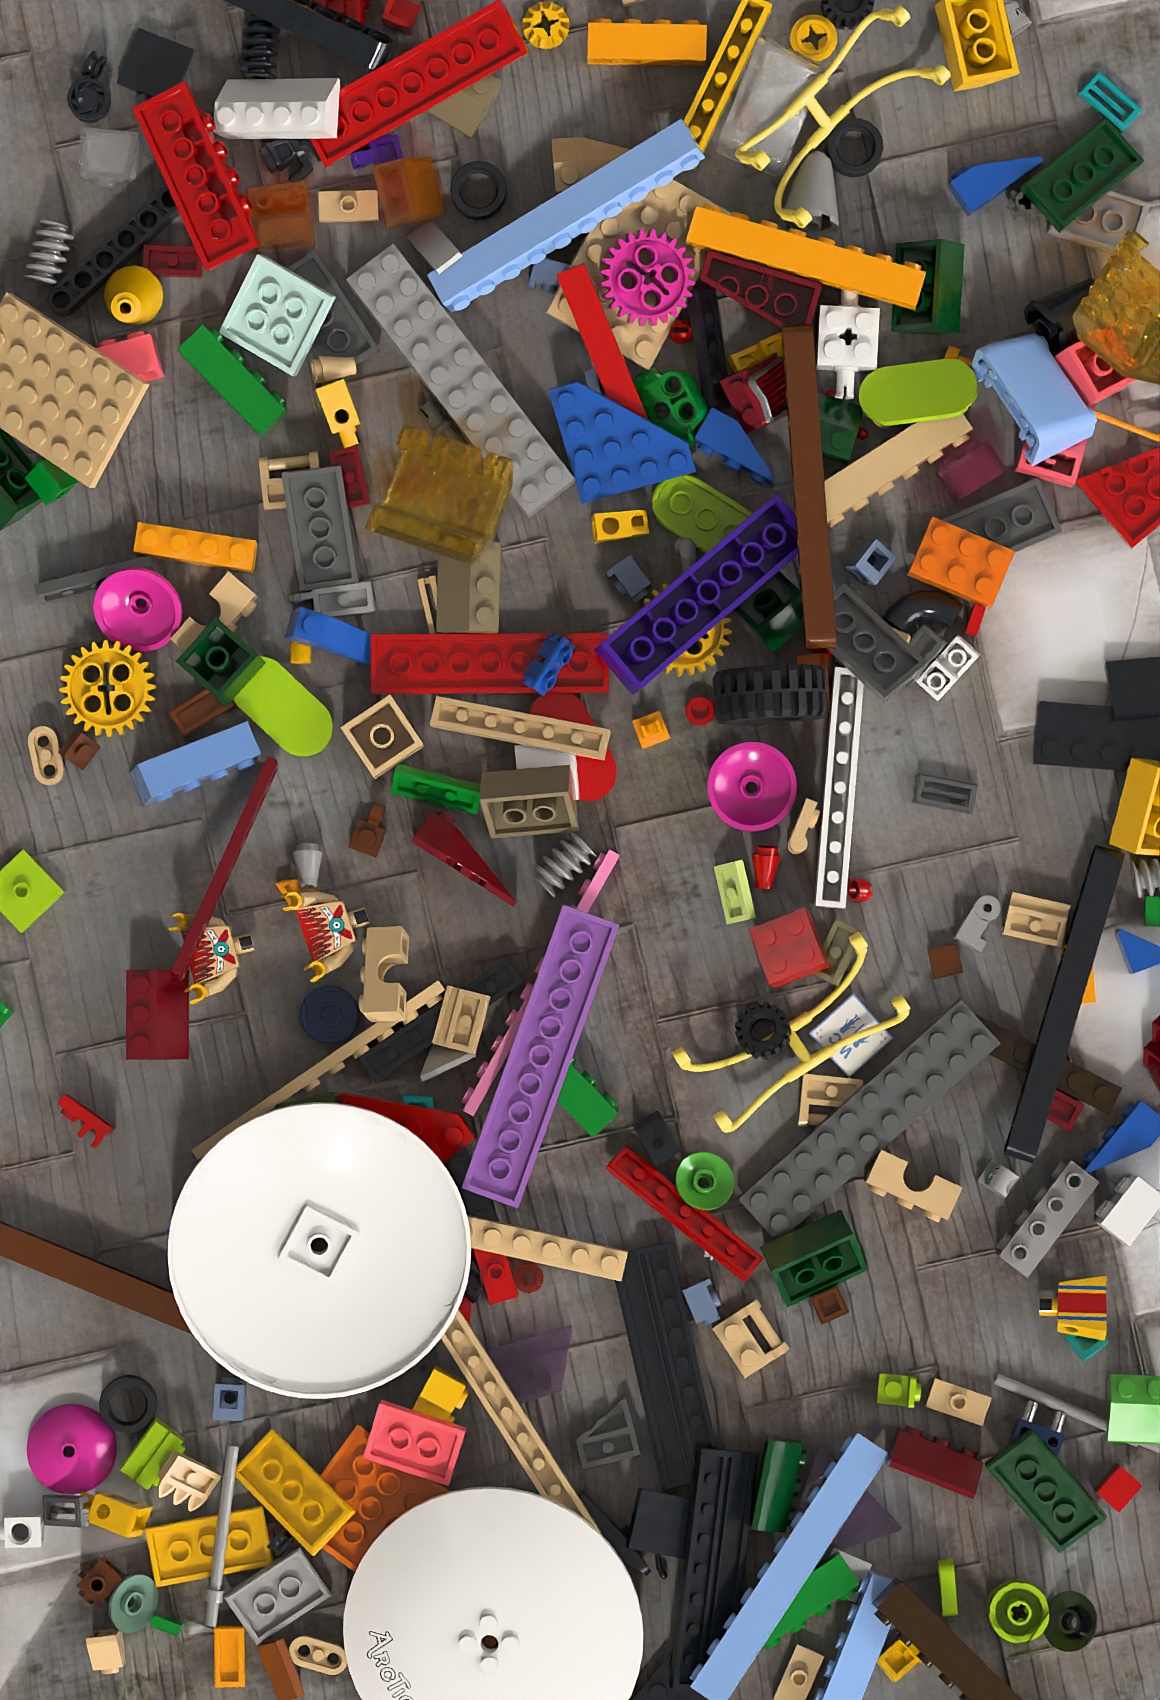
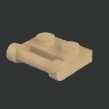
[259,451,320,511]
[787,798,820,855]
[798,1074,863,1128]
[712,1299,790,1378]

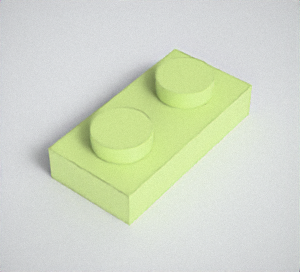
[714,860,756,925]

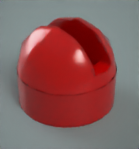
[669,319,692,344]
[848,878,873,902]

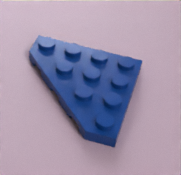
[548,380,696,504]

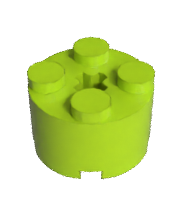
[986,1578,1049,1643]

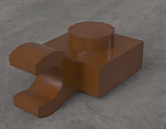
[348,803,387,858]

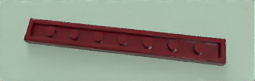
[171,756,278,981]

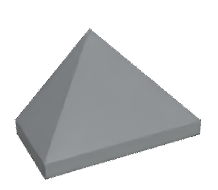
[420,1044,477,1082]

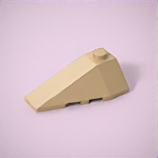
[551,137,631,195]

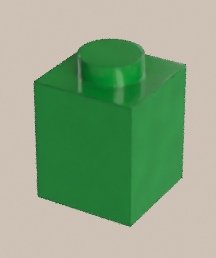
[25,456,79,506]

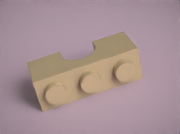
[170,571,257,651]
[359,926,409,1022]
[864,1149,963,1223]

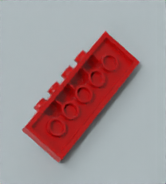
[132,81,260,271]

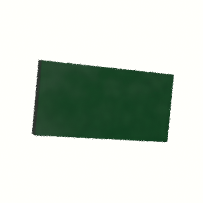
[1020,117,1144,233]
[985,1428,1107,1553]

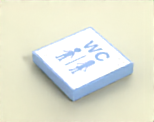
[809,994,893,1078]

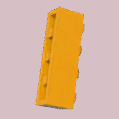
[587,18,707,66]
[133,522,258,574]

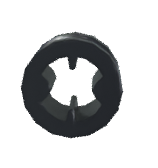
[81,51,107,80]
[267,1527,294,1557]

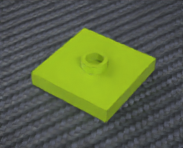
[0,849,65,934]

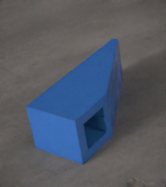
[694,407,775,486]
[1082,1100,1160,1173]

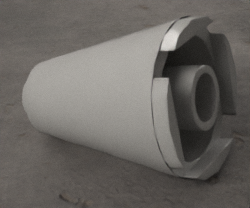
[780,151,839,238]

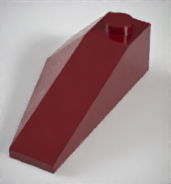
[411,810,516,907]

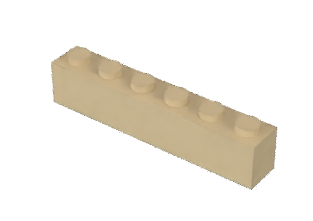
[824,414,973,528]

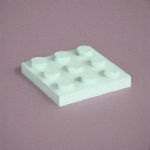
[219,254,336,376]

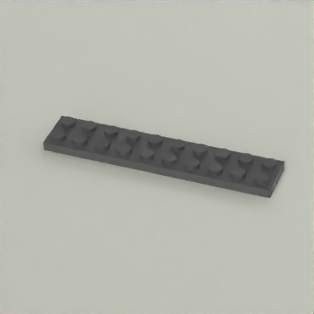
[737,998,1001,1239]

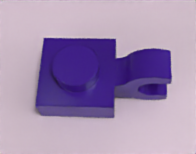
[351,134,405,172]

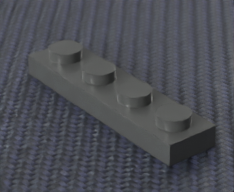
[34,554,156,605]

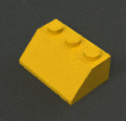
[934,0,1019,92]
[1109,758,1160,856]

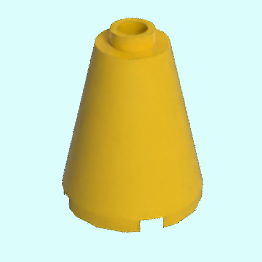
[104,265,164,325]

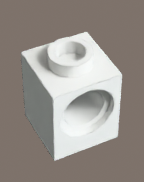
[0,1514,44,1548]

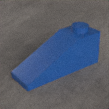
[948,156,1043,216]
[284,607,371,665]

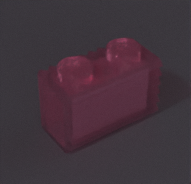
[936,439,1007,504]

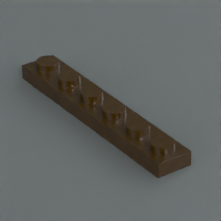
[975,1014,1122,1115]

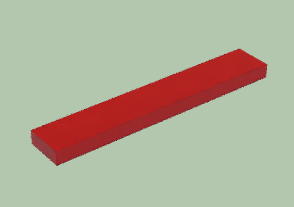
[556,263,649,420]
[605,1145,764,1282]

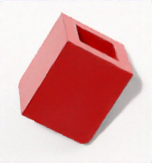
[382,0,421,36]
[1094,1463,1142,1513]

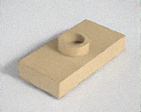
[318,190,379,223]
[925,1378,992,1426]
[773,1643,825,1700]

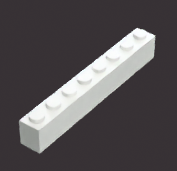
[814,667,864,909]

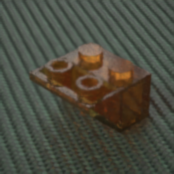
[372,157,445,230]
[247,180,316,253]

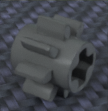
[1007,184,1041,223]

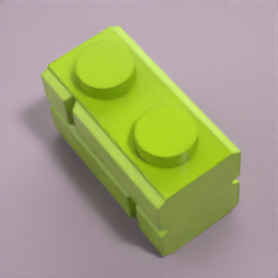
[119,1418,186,1490]

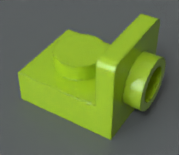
[876,1372,921,1408]

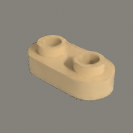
[28,726,65,786]
[289,1635,347,1675]

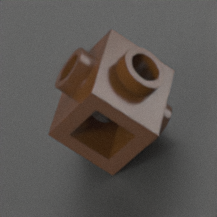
[76,1556,126,1606]

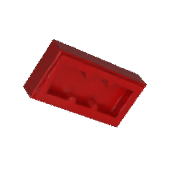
[473,1248,519,1305]

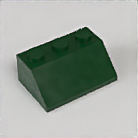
[891,239,964,335]
[0,428,42,531]
[760,1209,868,1307]
[750,1434,807,1533]

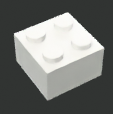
[1094,1174,1160,1246]

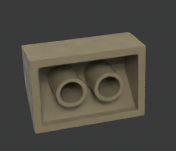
[420,35,502,138]
[436,541,501,634]
[480,765,579,839]

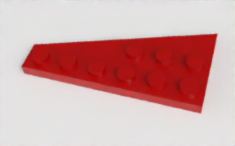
[1076,447,1160,549]

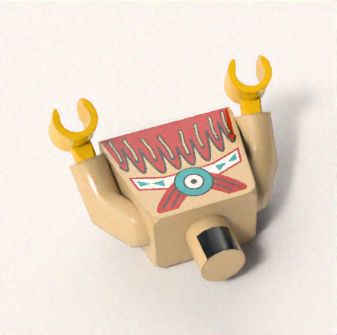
[281,891,370,982]
[168,913,255,1004]

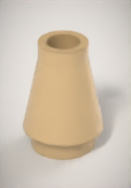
[311,356,356,385]

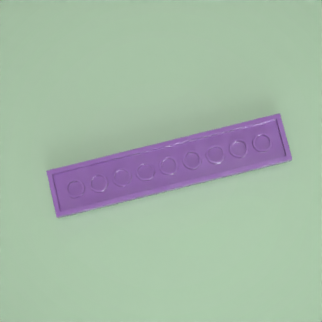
[462,905,619,1208]

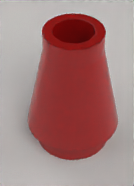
[751,845,781,889]

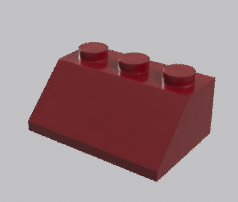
[126,970,189,1060]
[885,1425,984,1499]

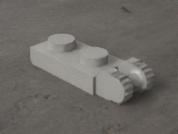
[289,581,375,618]

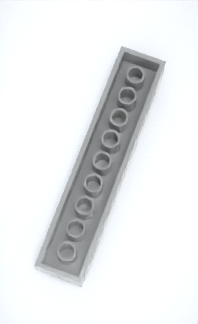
[346,244,575,518]

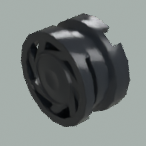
[67,78,111,124]

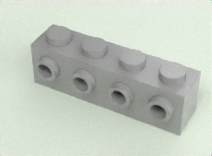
[996,1160,1100,1278]

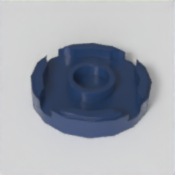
[299,985,359,1045]

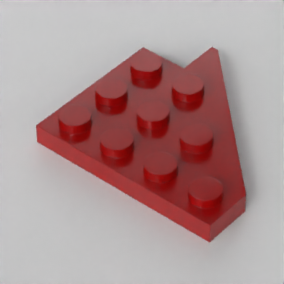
[338,1092,478,1163]

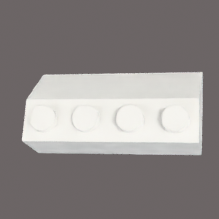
[213,78,340,139]

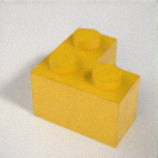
[412,1365,469,1423]

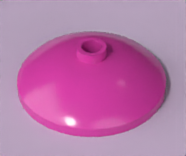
[93,567,182,652]
[707,742,797,832]
[27,1404,117,1495]

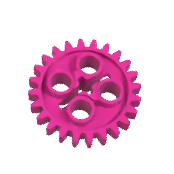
[598,229,695,327]

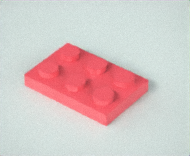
[363,1400,467,1486]

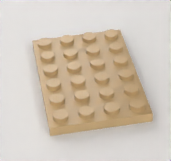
[545,180,732,370]
[0,293,149,488]

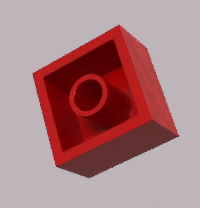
[749,907,830,988]

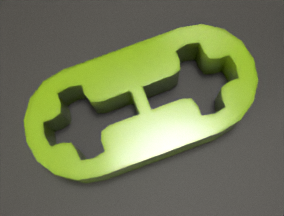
[937,1558,958,1617]

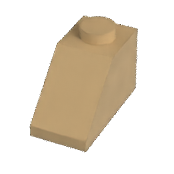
[86,1628,126,1674]

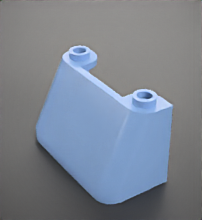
[970,333,1097,466]

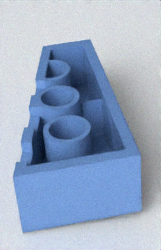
[130,721,261,806]

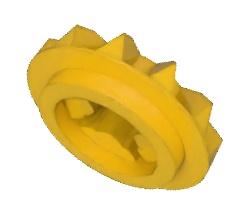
[522,1,570,49]
[790,14,837,62]

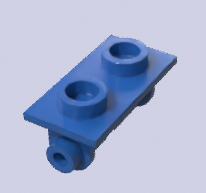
[522,632,575,697]

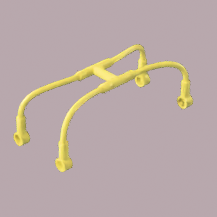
[735,5,951,228]
[671,931,910,1133]

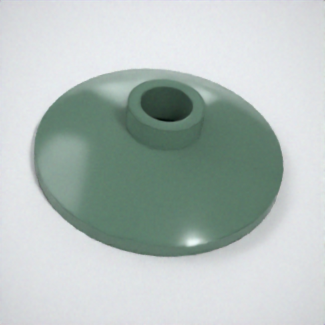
[109,1574,159,1633]

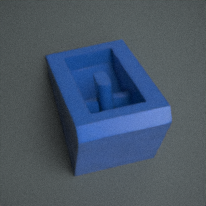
[1115,929,1160,974]

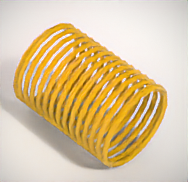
[290,641,312,664]

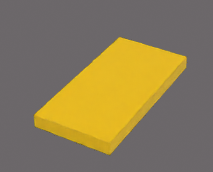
[235,1429,355,1556]
[145,1505,274,1587]

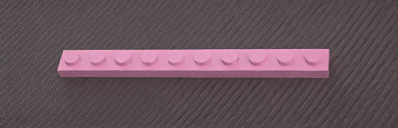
[461,849,620,1116]

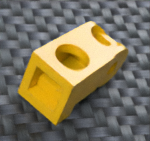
[590,510,649,544]

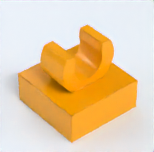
[632,710,670,749]

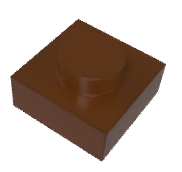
[58,729,100,770]

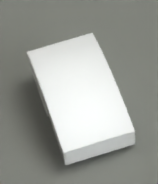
[916,635,980,701]

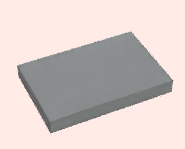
[1047,190,1150,260]
[223,1545,332,1645]

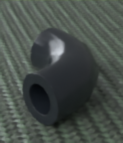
[882,590,965,633]

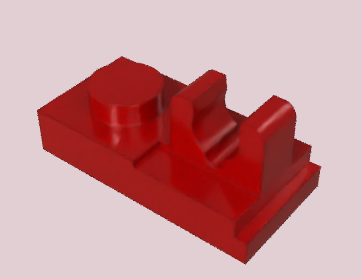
[57,1094,116,1148]

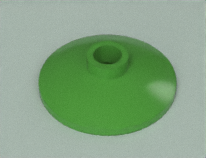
[675,1152,734,1210]

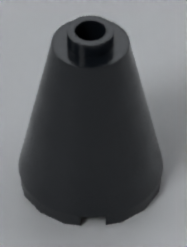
[1024,278,1108,354]

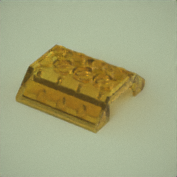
[1073,230,1160,385]
[365,424,513,565]

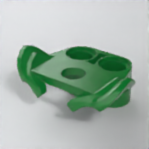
[633,367,708,448]

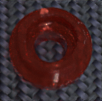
[514,1263,544,1293]

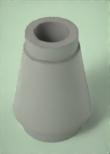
[293,843,322,889]

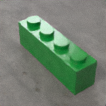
[177,324,287,438]
[509,1052,619,1138]
[762,1551,860,1650]

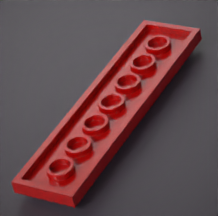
[310,0,530,167]
[371,633,609,695]

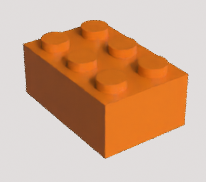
[907,516,1015,609]

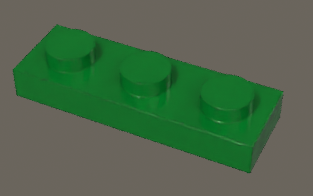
[390,764,481,814]

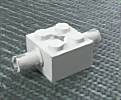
[816,289,880,399]

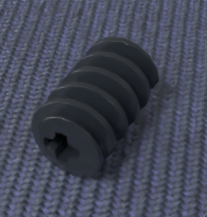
[239,15,281,79]

